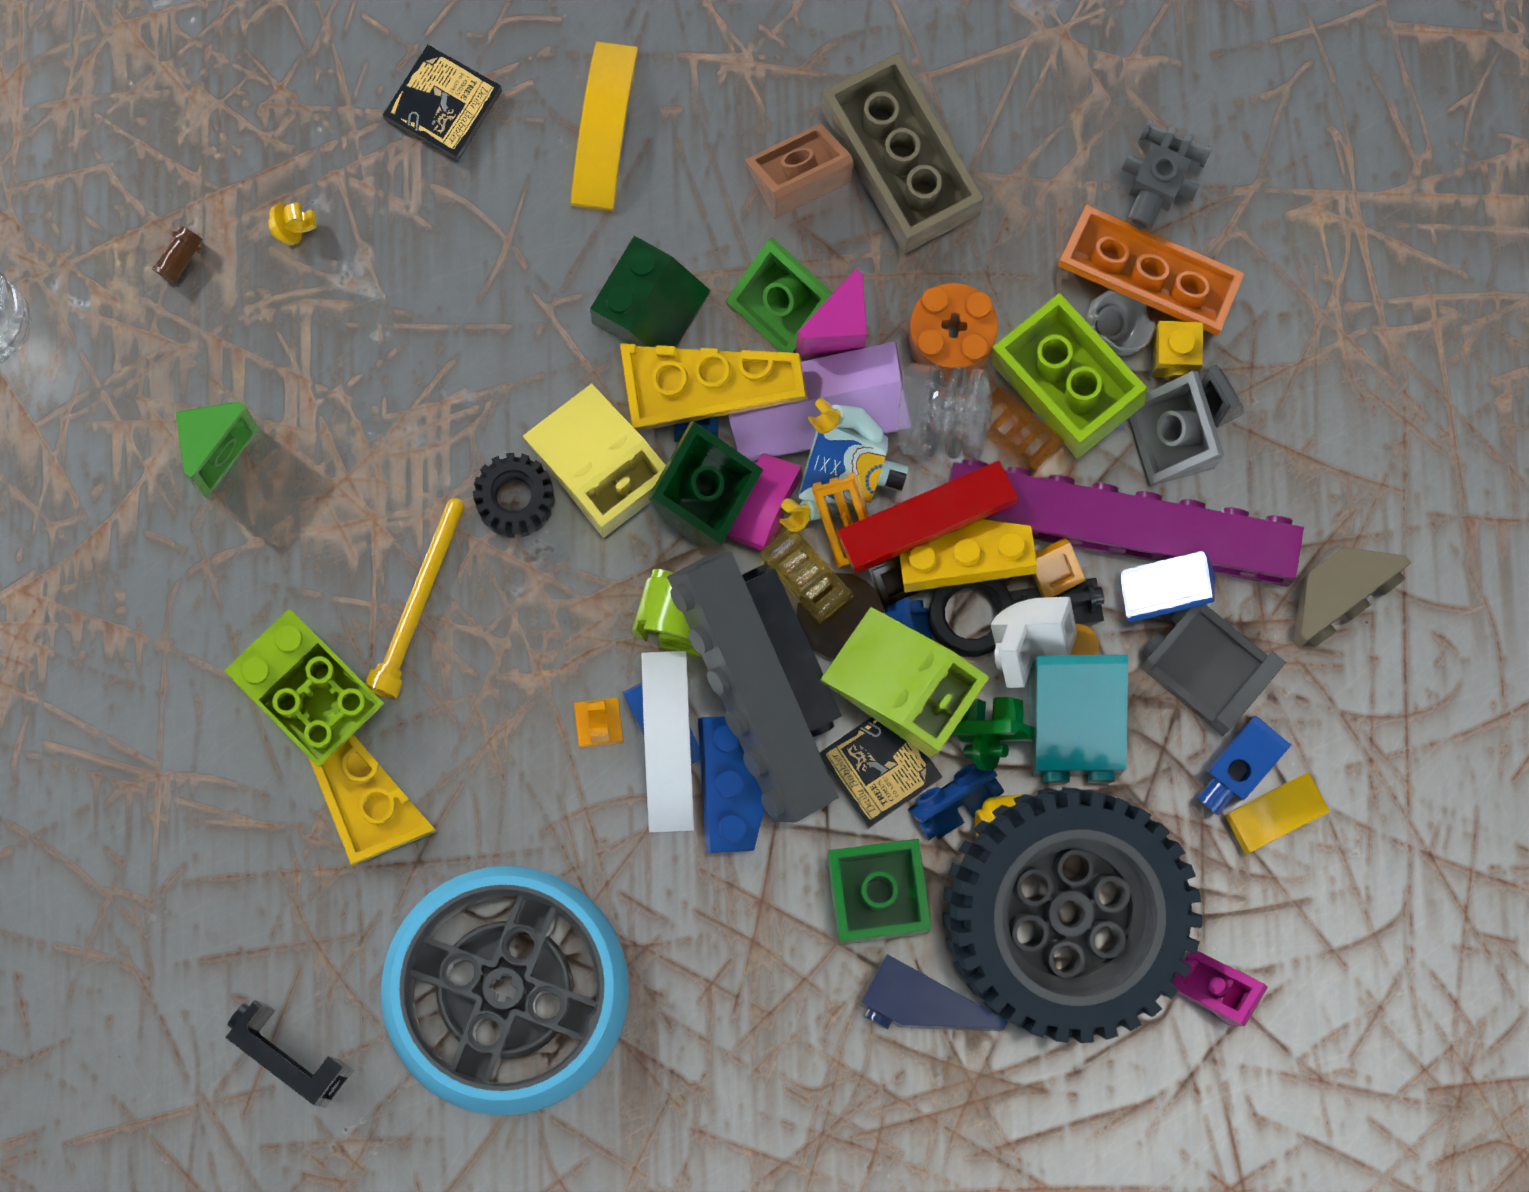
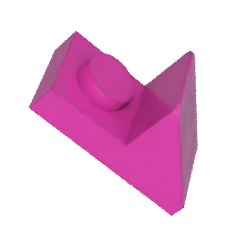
[1172,950,1268,1027]

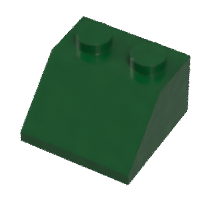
[590,235,711,348]
[648,421,764,546]

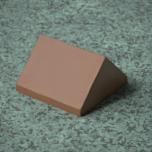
[744,123,854,219]

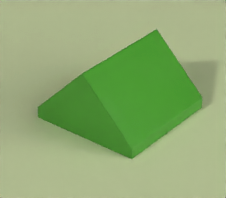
[725,237,833,353]
[175,402,260,498]

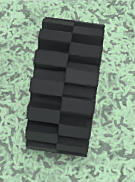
[473,453,555,538]

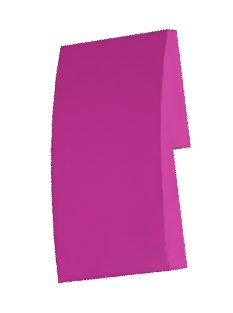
[726,454,803,552]

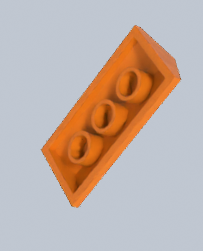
[1057,205,1245,336]

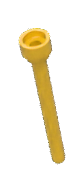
[365,498,464,700]

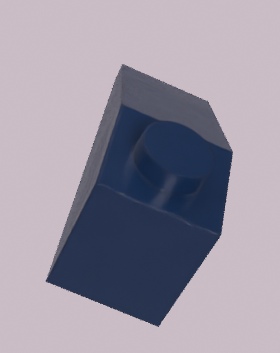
[860,954,1008,1031]

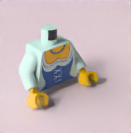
[779,398,908,532]

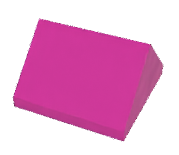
[795,269,867,362]

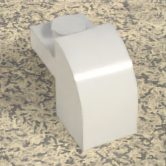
[991,597,1077,688]

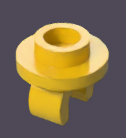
[268,202,317,246]

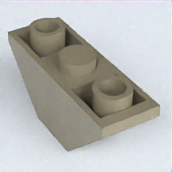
[1293,547,1411,649]

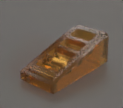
[968,387,1064,477]

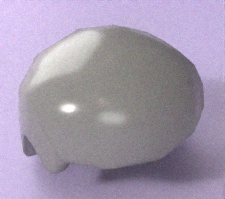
[1086,290,1156,356]

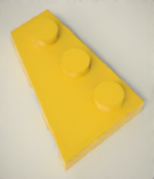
[899,519,1038,592]
[309,734,437,866]

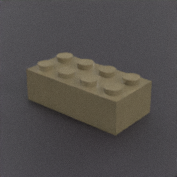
[821,52,984,254]

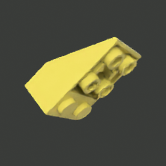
[522,383,666,539]

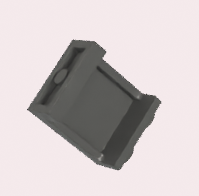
[1141,604,1286,736]

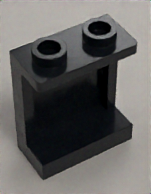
[225,1000,354,1108]

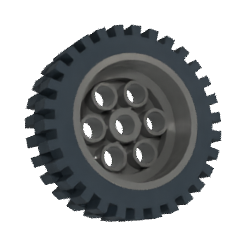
[942,787,1202,1043]

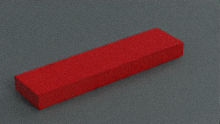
[836,460,1018,574]

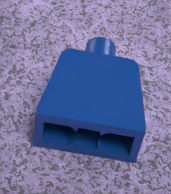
[1197,716,1292,815]

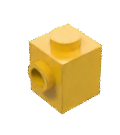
[1151,321,1203,381]

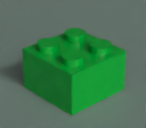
[827,839,932,945]

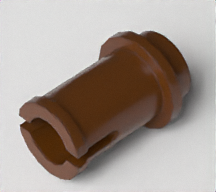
[152,225,203,284]

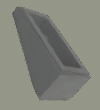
[1201,364,1244,428]

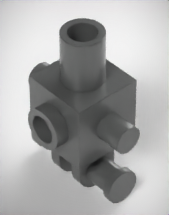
[1121,120,1212,231]

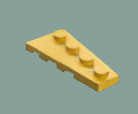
[620,343,808,432]

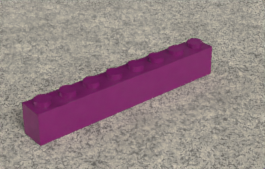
[949,459,1304,587]

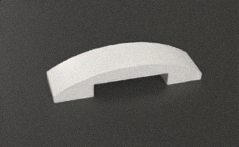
[641,651,694,832]

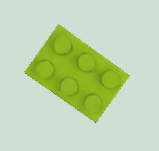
[992,293,1147,459]

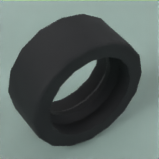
[929,579,1014,657]

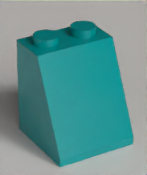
[1028,655,1128,784]

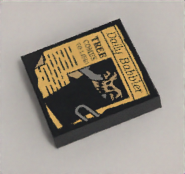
[383,44,502,161]
[819,717,942,829]

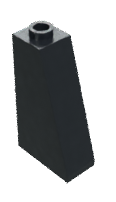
[742,564,842,737]

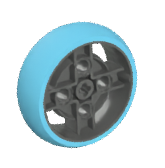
[381,866,629,1115]

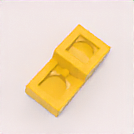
[1224,772,1330,855]

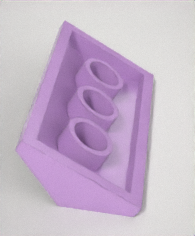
[728,341,913,462]

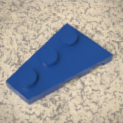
[698,716,764,853]

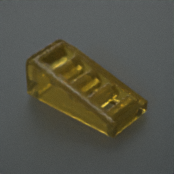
[760,529,854,624]

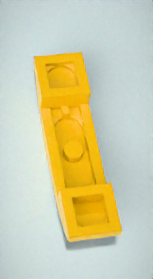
[570,41,638,212]

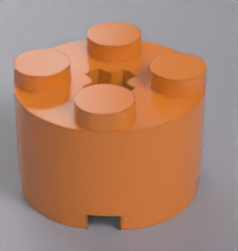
[907,283,998,382]

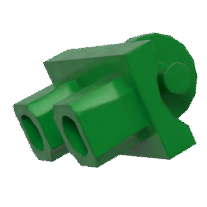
[950,697,1035,771]

